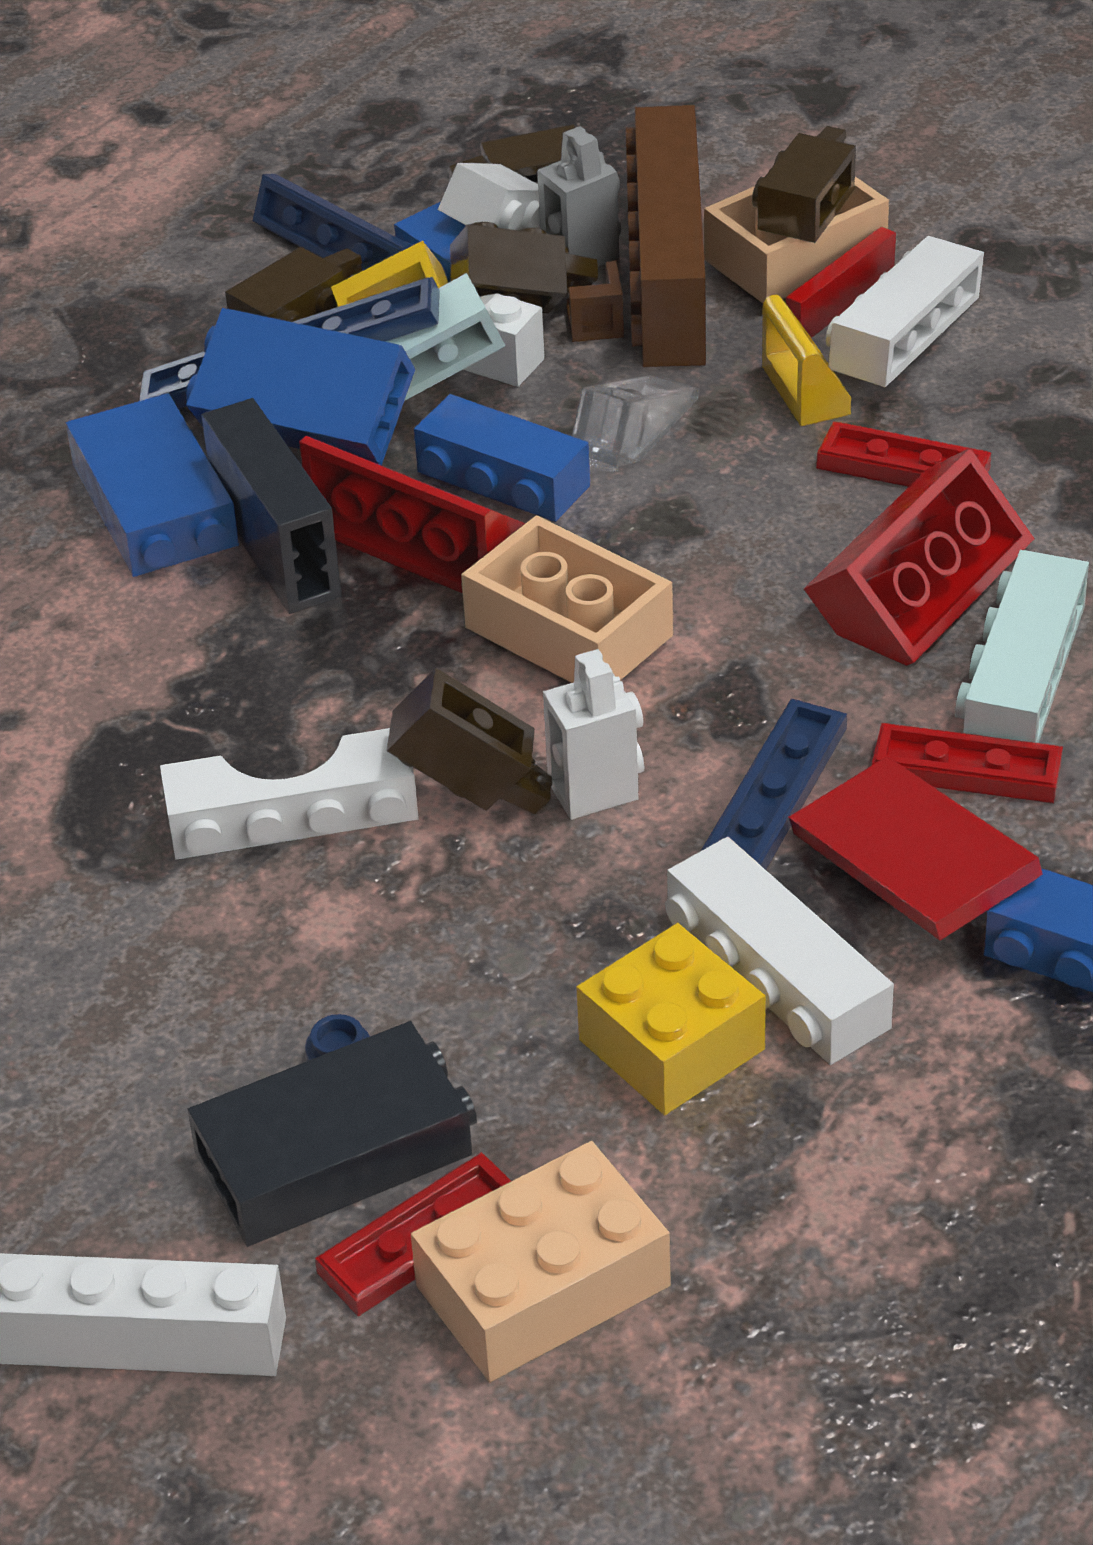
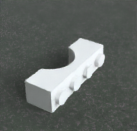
[160,728,419,860]

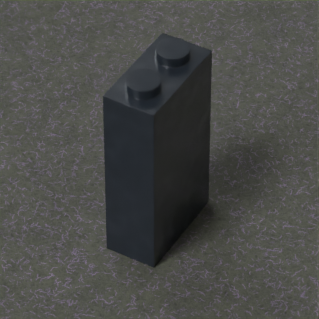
[201,398,342,614]
[187,1021,477,1247]

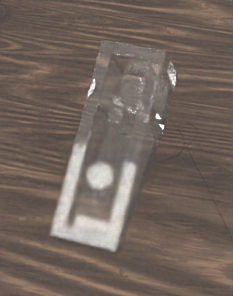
[572,375,700,472]

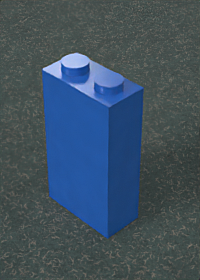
[186,308,415,466]
[65,393,239,577]

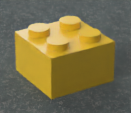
[576,923,766,1116]

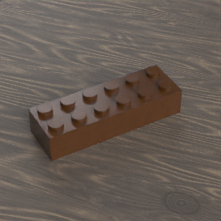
[625,105,706,367]

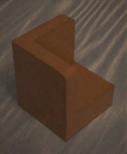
[566,261,624,342]

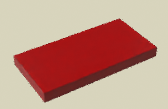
[788,756,1043,940]

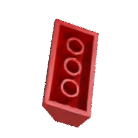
[299,436,526,593]
[804,448,1035,666]

